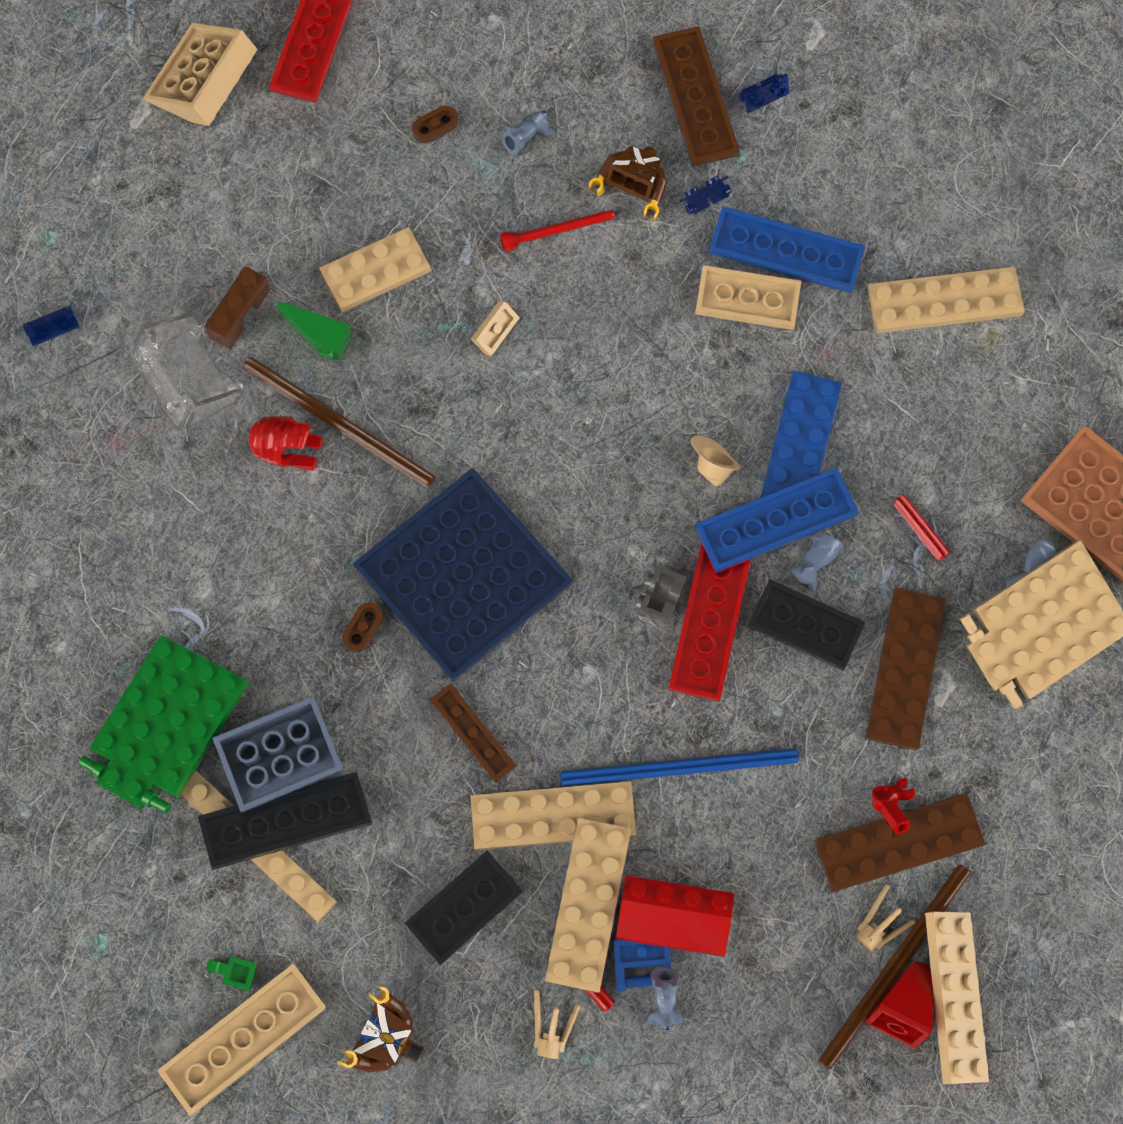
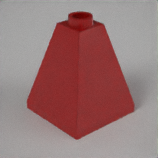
[865,961,933,1048]

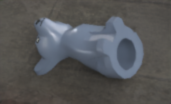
[502,110,555,155]
[791,533,844,591]
[1006,538,1057,584]
[647,967,683,1031]

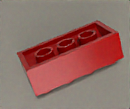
[616,875,734,957]

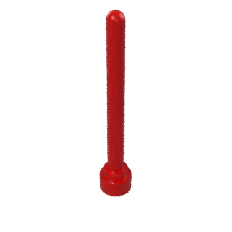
[500,210,615,252]

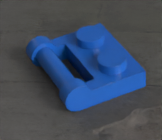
[613,940,671,992]

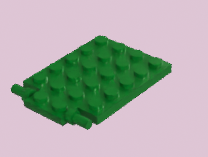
[79,635,249,814]

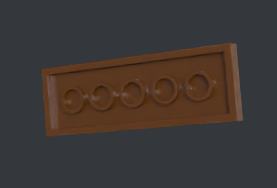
[653,26,740,167]
[865,587,946,751]
[814,794,986,893]

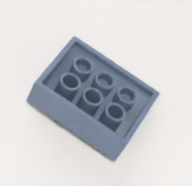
[213,696,343,813]

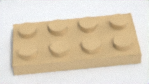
[319,227,431,313]
[695,265,801,330]

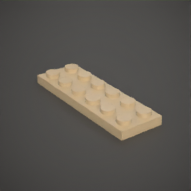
[868,267,1025,334]
[470,781,636,850]
[545,818,631,993]
[925,912,989,1084]
[157,963,327,1116]

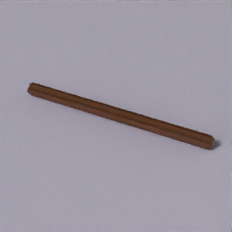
[243,357,435,488]
[819,865,971,1069]

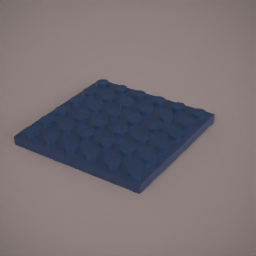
[353,468,573,682]

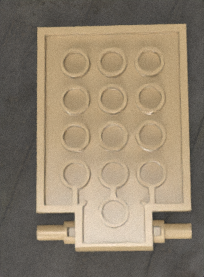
[960,540,1123,709]

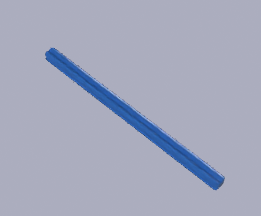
[560,748,799,786]

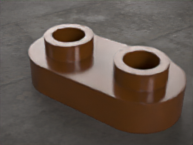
[412,106,458,143]
[343,602,383,653]

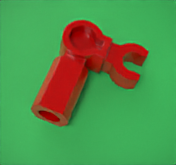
[872,778,915,835]

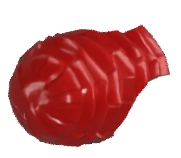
[248,416,324,471]

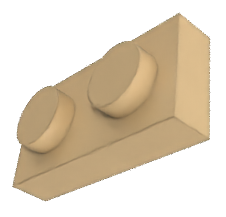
[471,301,520,356]

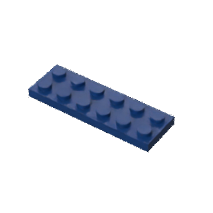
[709,206,865,294]
[760,370,842,498]
[695,468,859,573]

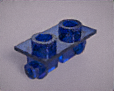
[738,73,789,113]
[679,175,732,215]
[23,305,80,346]

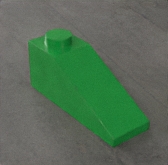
[277,301,352,361]

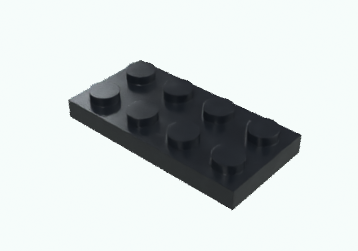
[748,579,865,671]
[404,850,523,966]

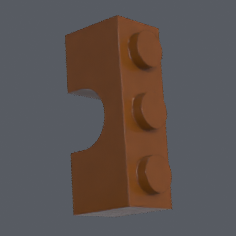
[204,266,270,350]

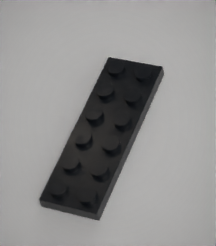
[198,772,372,870]

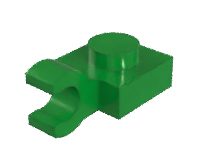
[206,956,258,991]

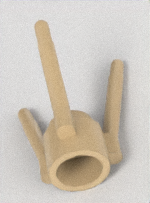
[856,884,916,952]
[534,989,580,1059]

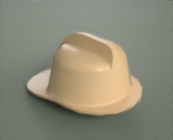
[691,435,740,486]

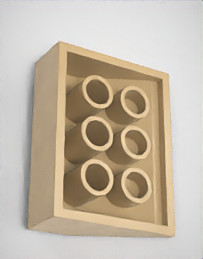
[143,23,258,126]

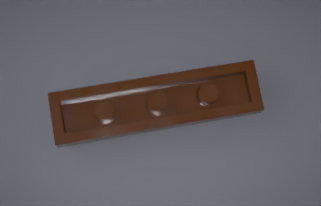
[430,683,517,784]

